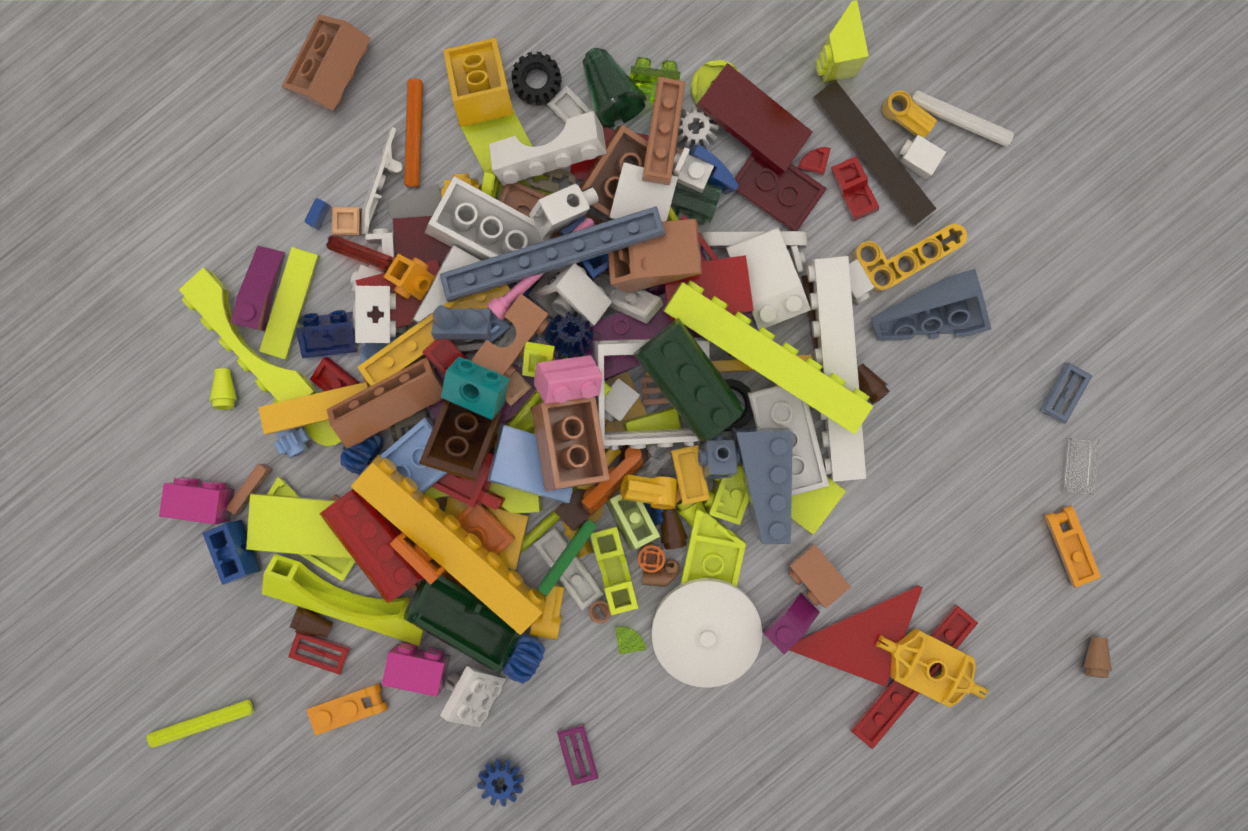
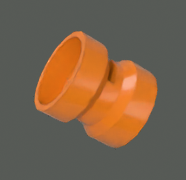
[638,543,665,573]

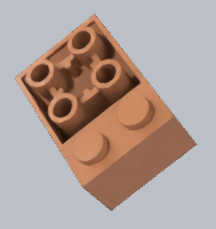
[608,219,702,293]

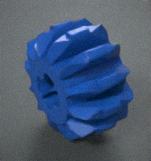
[340,433,383,475]
[502,634,545,684]
[477,758,524,807]

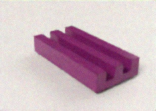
[557,724,599,786]

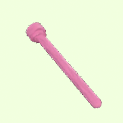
[486,218,594,321]

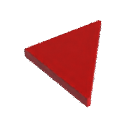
[789,585,923,687]

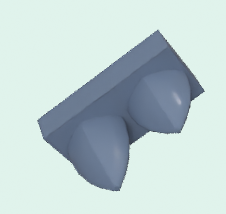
[431,305,493,339]

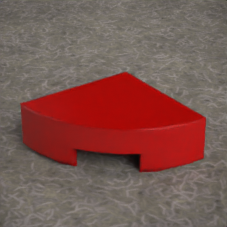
[797,147,831,176]

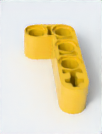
[852,224,967,292]

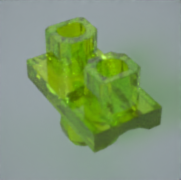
[629,57,681,103]

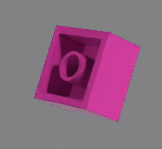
[159,477,234,524]
[382,641,451,697]

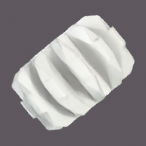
[677,105,719,150]

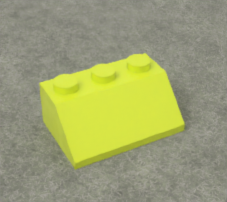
[815,0,869,84]

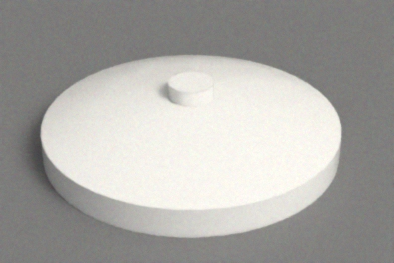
[651,578,762,688]

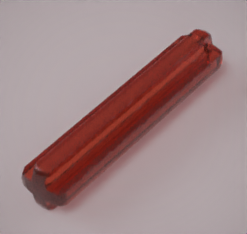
[326,235,395,271]

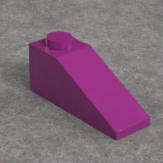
[230,246,285,332]

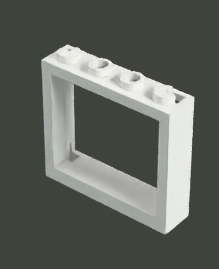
[592,337,709,450]

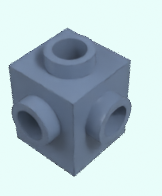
[698,436,740,479]

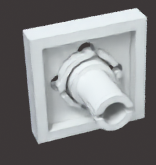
[440,666,506,727]

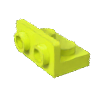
[703,465,749,525]

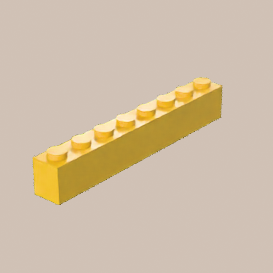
[350,454,546,635]

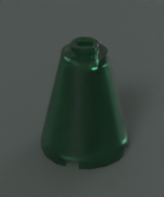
[582,48,647,128]

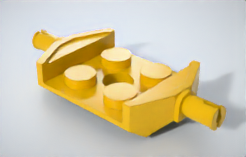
[876,628,988,707]

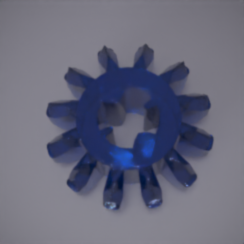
[545,311,594,359]

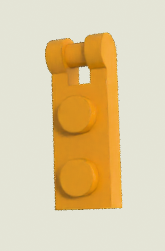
[1044,505,1101,588]
[306,683,388,736]

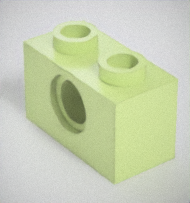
[606,494,660,551]

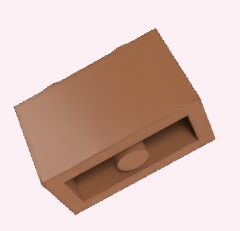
[787,543,851,609]

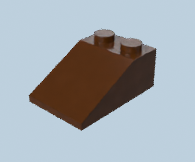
[419,400,503,481]

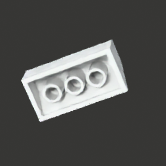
[425,176,551,283]

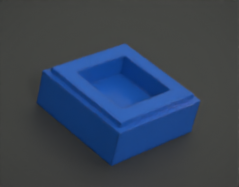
[304,198,331,230]

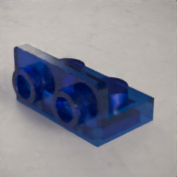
[296,310,358,358]

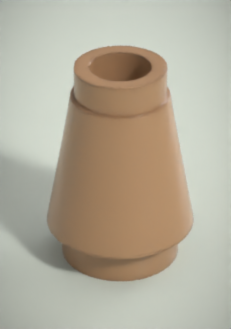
[1083,637,1112,678]

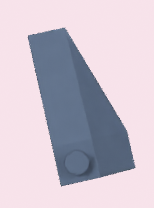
[871,269,992,341]

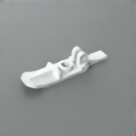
[361,127,402,234]

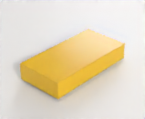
[671,445,710,505]

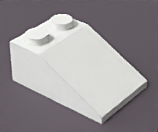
[726,227,811,330]

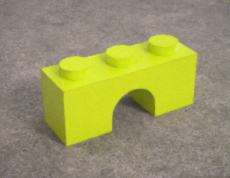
[590,525,638,615]

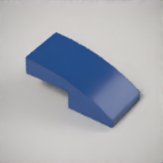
[689,144,738,194]

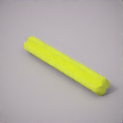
[146,700,254,748]

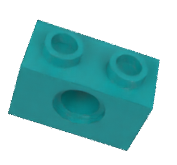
[441,357,510,420]

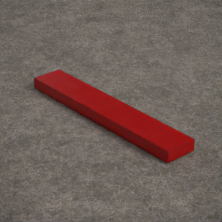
[850,604,978,749]

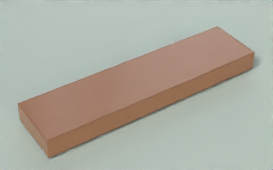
[642,76,686,185]

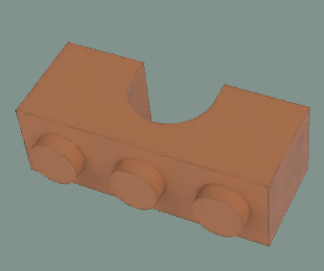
[471,294,550,378]

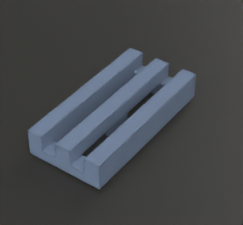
[1040,362,1092,424]

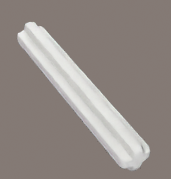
[912,91,1014,147]

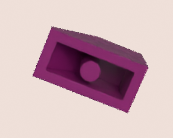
[762,592,820,654]

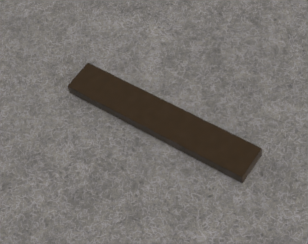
[813,80,936,227]

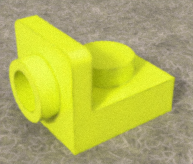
[522,342,555,378]

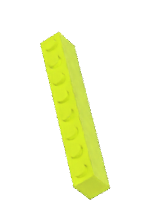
[663,280,874,434]

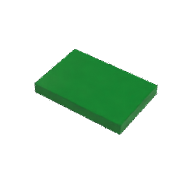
[538,520,597,596]

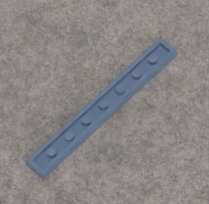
[440,206,666,303]

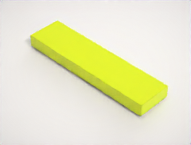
[259,247,320,360]

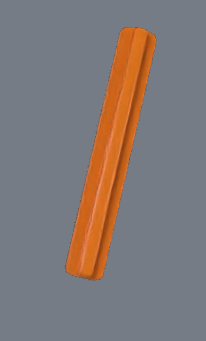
[404,78,423,188]

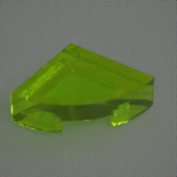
[615,626,647,654]

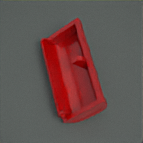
[319,489,423,603]

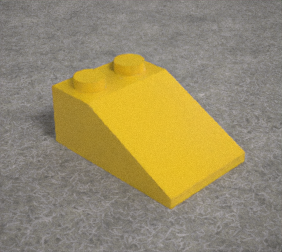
[443,37,514,127]

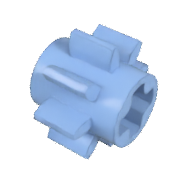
[274,428,311,458]

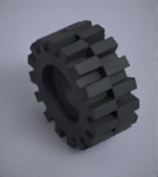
[511,51,562,106]

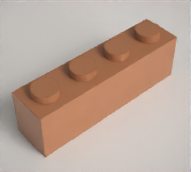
[327,357,443,448]

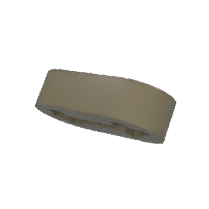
[526,168,577,194]

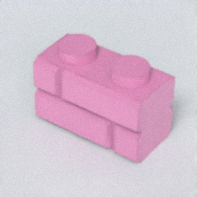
[534,355,602,404]

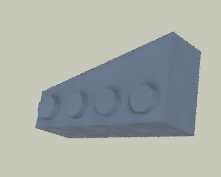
[732,428,793,544]

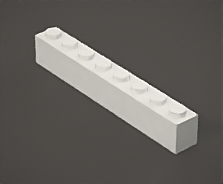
[807,256,866,482]

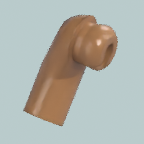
[642,560,680,587]

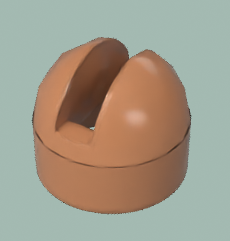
[589,601,611,624]

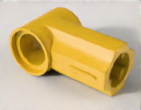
[881,90,937,138]
[620,474,677,509]
[530,584,565,640]

